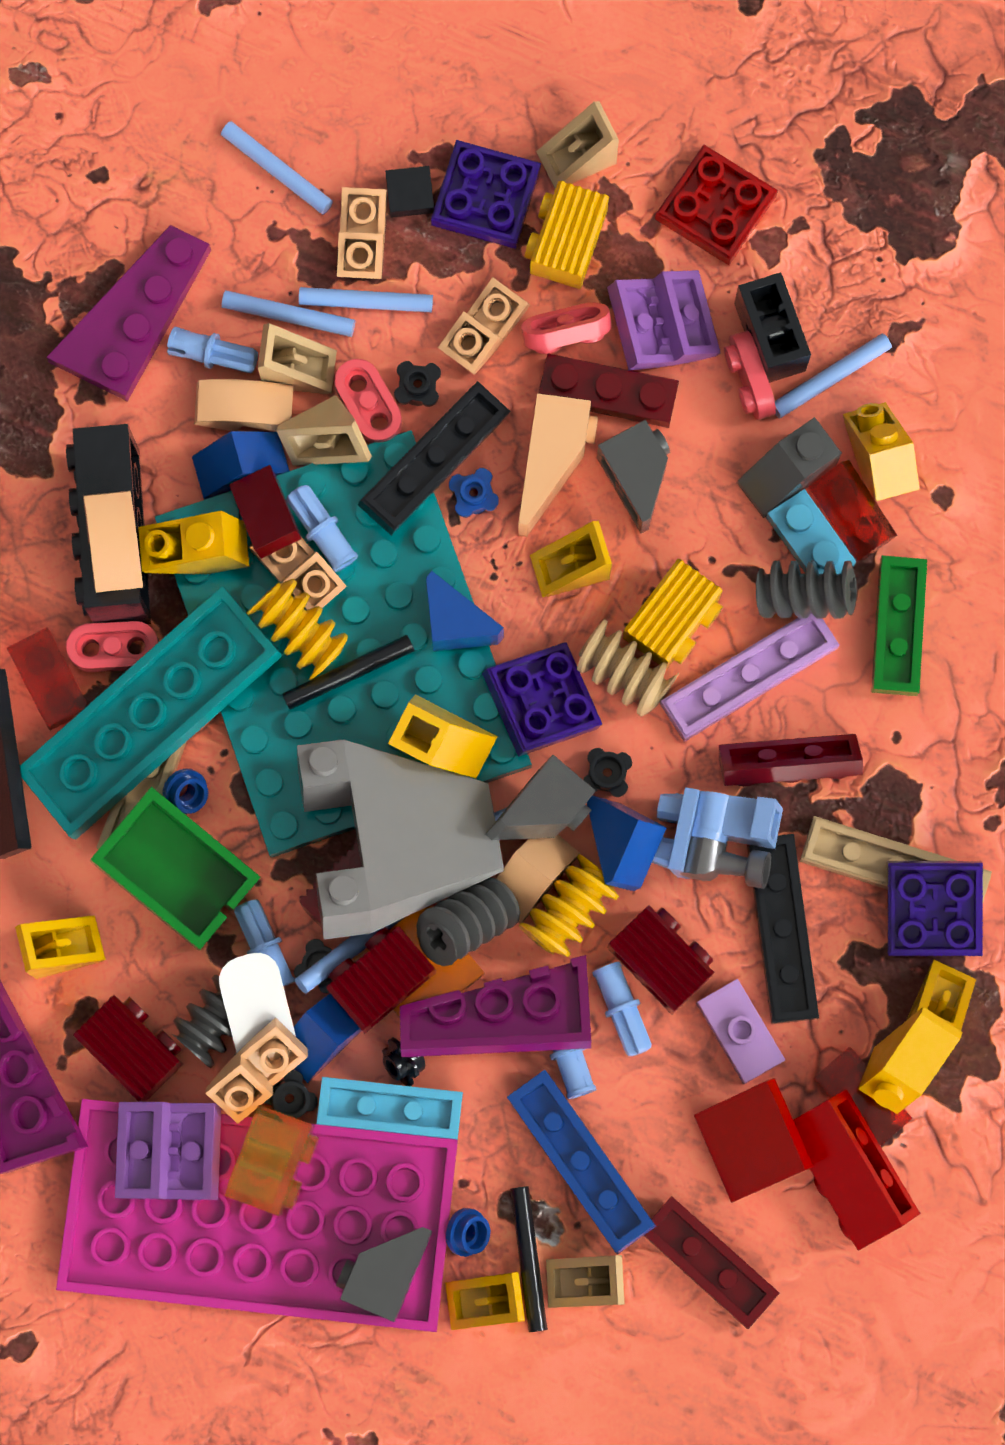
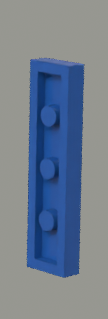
[507,1070,656,1254]

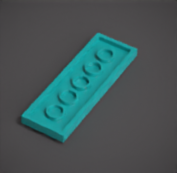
[20,586,283,840]

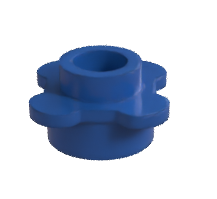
[449,468,499,518]

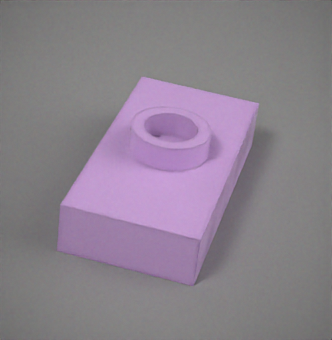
[696,979,785,1084]

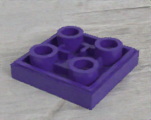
[431,140,541,249]
[482,642,602,757]
[888,861,983,956]

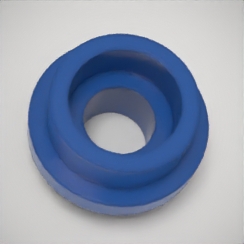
[162,768,208,814]
[446,1208,491,1257]

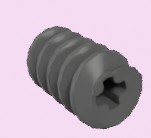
[756,561,857,619]
[416,877,520,966]
[172,961,233,1068]

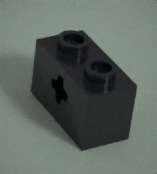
[734,272,811,383]

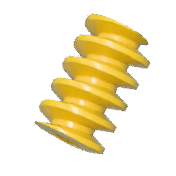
[246,578,348,681]
[519,854,619,957]

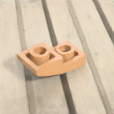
[337,187,387,279]
[438,277,531,375]
[194,379,293,432]
[83,491,143,593]
[248,537,347,610]
[205,1018,308,1124]

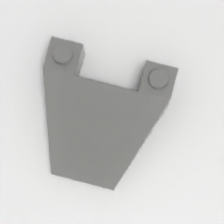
[297,739,504,940]

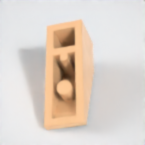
[518,393,598,537]

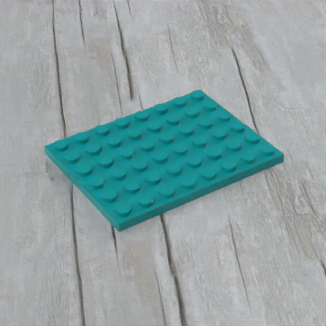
[155,430,532,858]

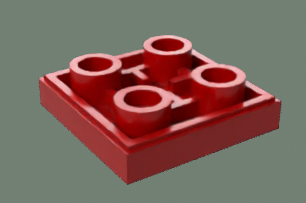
[655,144,778,265]
[694,1078,813,1203]

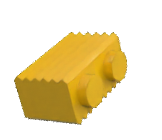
[524,181,609,290]
[622,558,723,670]

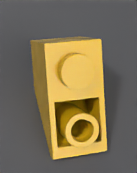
[843,402,920,501]
[139,511,249,574]
[388,694,498,778]

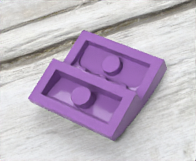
[607,270,721,370]
[115,1102,221,1200]

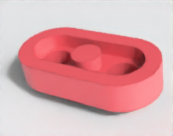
[521,302,612,354]
[724,330,776,420]
[335,359,402,443]
[66,621,159,672]

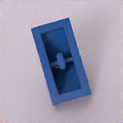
[192,431,290,500]
[426,571,504,651]
[587,796,666,891]
[294,993,361,1083]

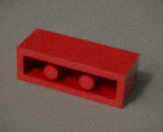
[793,1089,921,1251]

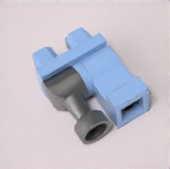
[652,787,783,889]

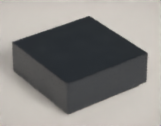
[385,166,434,218]

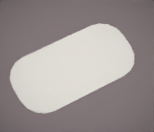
[219,953,296,1053]

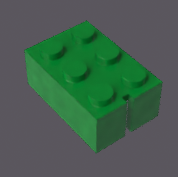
[90,787,260,951]

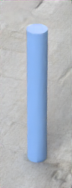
[221,121,333,215]
[299,287,433,313]
[221,290,356,337]
[775,333,892,419]
[295,918,403,994]

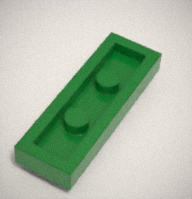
[871,555,927,696]

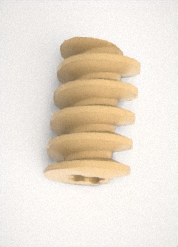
[577,619,679,717]

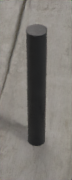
[282,635,415,710]
[510,1186,548,1332]

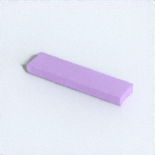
[660,613,839,742]

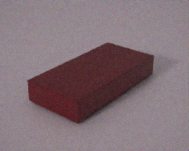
[229,465,302,559]

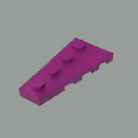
[46,225,211,402]
[400,955,591,1057]
[0,980,88,1174]

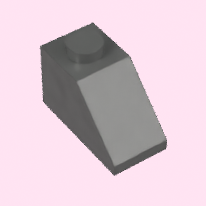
[737,417,842,518]
[597,420,670,533]
[485,755,596,840]
[336,1227,432,1322]

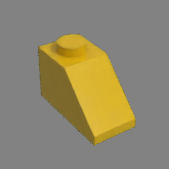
[858,1007,963,1114]

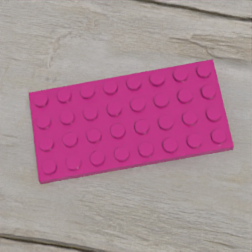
[56,1099,458,1332]

